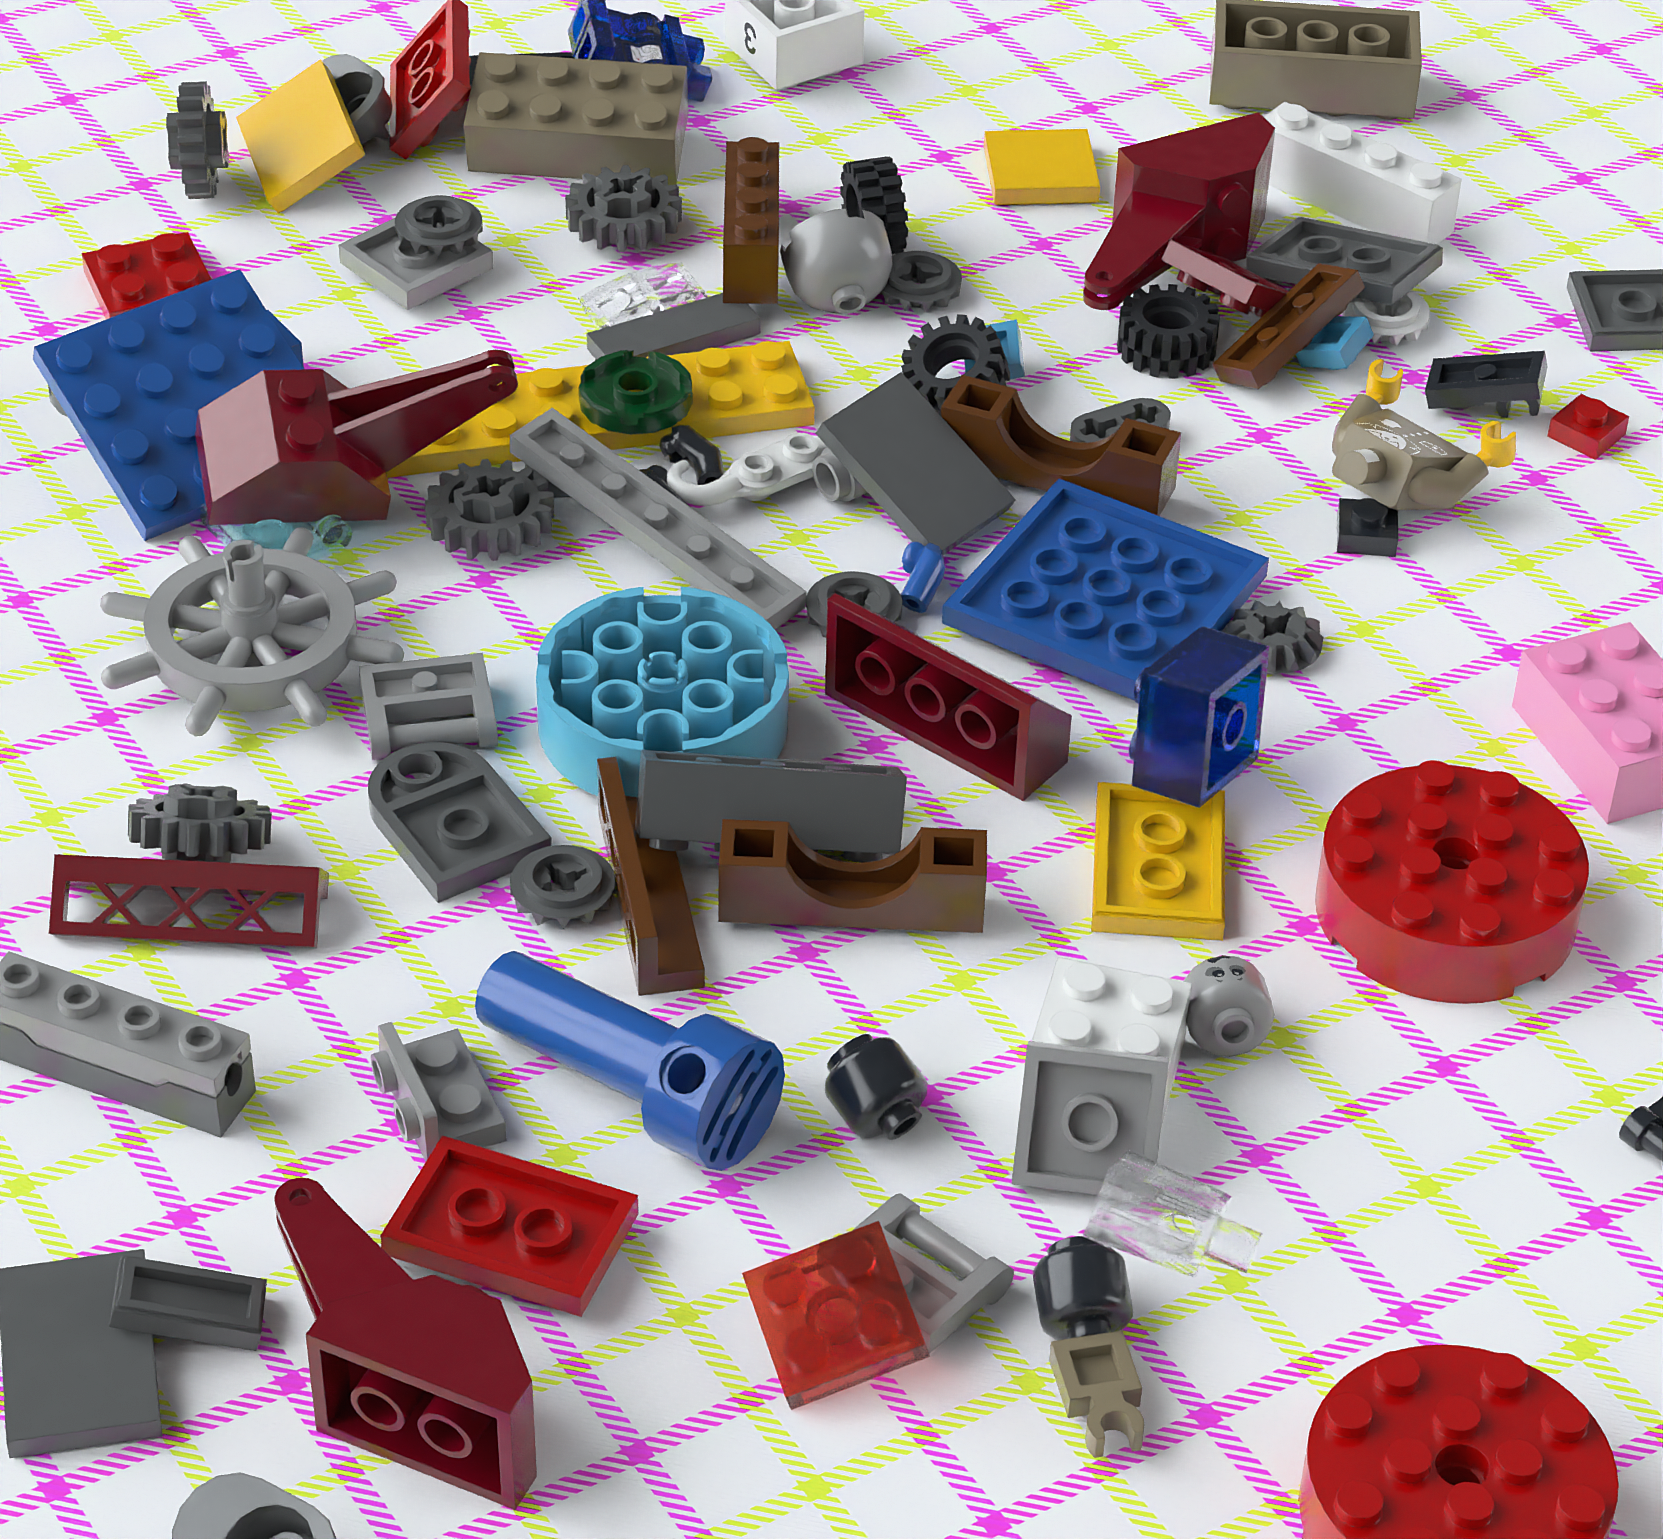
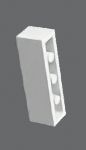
[1264,102,1462,245]

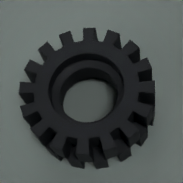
[840,156,908,255]
[1117,284,1220,379]
[901,314,1010,416]

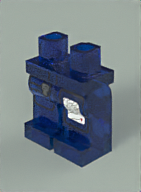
[567,0,713,102]

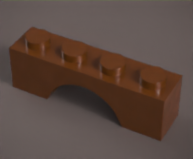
[723,137,780,304]
[941,375,1181,516]
[718,819,987,933]

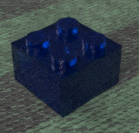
[1129,626,1270,808]

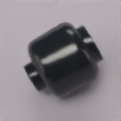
[825,1034,928,1140]
[1033,1236,1133,1340]

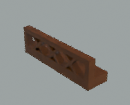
[597,757,705,996]

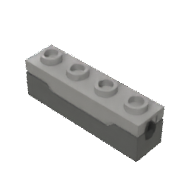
[0,951,256,1138]

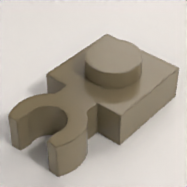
[1049,1330,1145,1458]

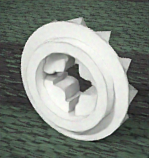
[1342,290,1430,346]

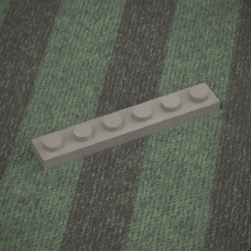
[510,408,807,629]

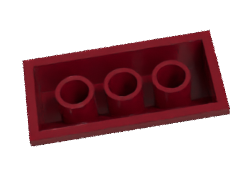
[825,593,1072,801]

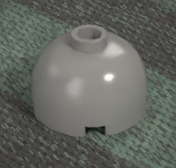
[779,209,893,314]

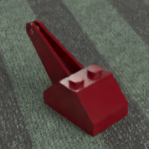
[1083,112,1275,310]
[195,349,518,525]
[274,1178,537,1510]

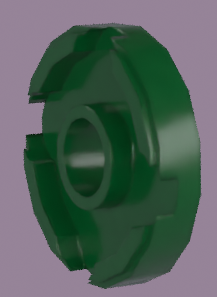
[578,350,693,435]

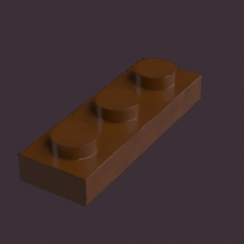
[1212,263,1365,389]

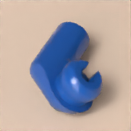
[900,542,945,613]

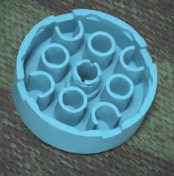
[536,586,789,797]

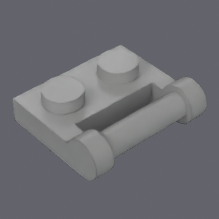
[359,652,498,760]
[819,1193,1014,1354]

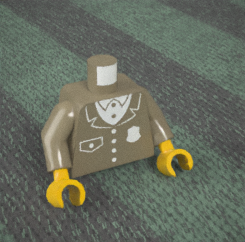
[1332,359,1516,510]

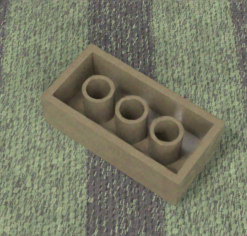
[1209,0,1422,120]
[463,52,689,185]

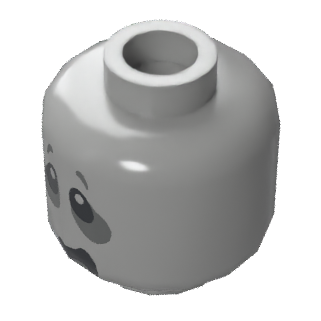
[1183,955,1275,1057]

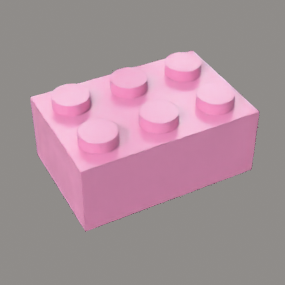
[1512,622,1663,824]

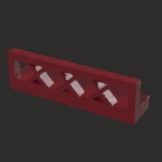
[48,854,329,948]

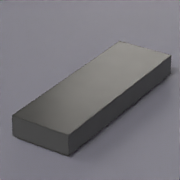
[587,293,761,359]

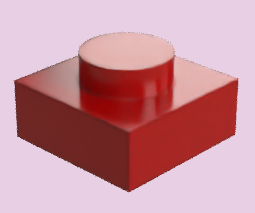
[1547,393,1630,460]

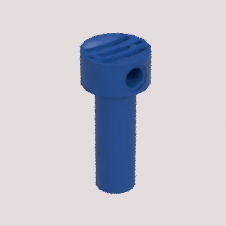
[475,951,785,1171]

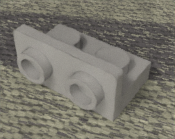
[370,1022,507,1162]

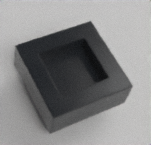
[1337,498,1398,557]

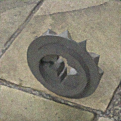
[395,195,483,257]
[879,251,962,312]
[806,571,902,637]
[1225,600,1324,673]
[510,845,616,929]

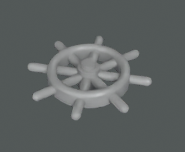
[100,527,404,737]

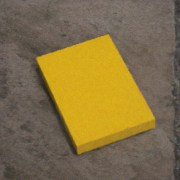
[236,59,365,214]
[1091,782,1225,941]

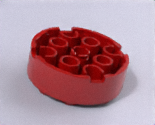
[1315,760,1589,1004]
[1298,1344,1619,1539]

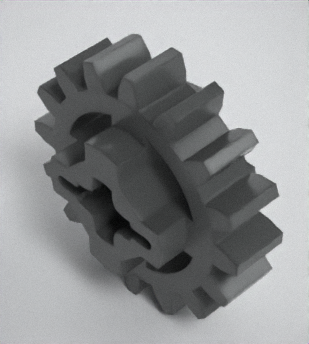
[166,81,229,199]
[565,165,682,252]
[425,459,554,561]
[127,783,272,863]

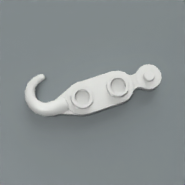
[667,433,827,506]

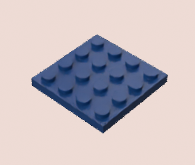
[33,269,304,541]
[942,479,1269,709]

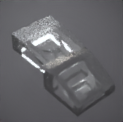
[578,262,707,330]

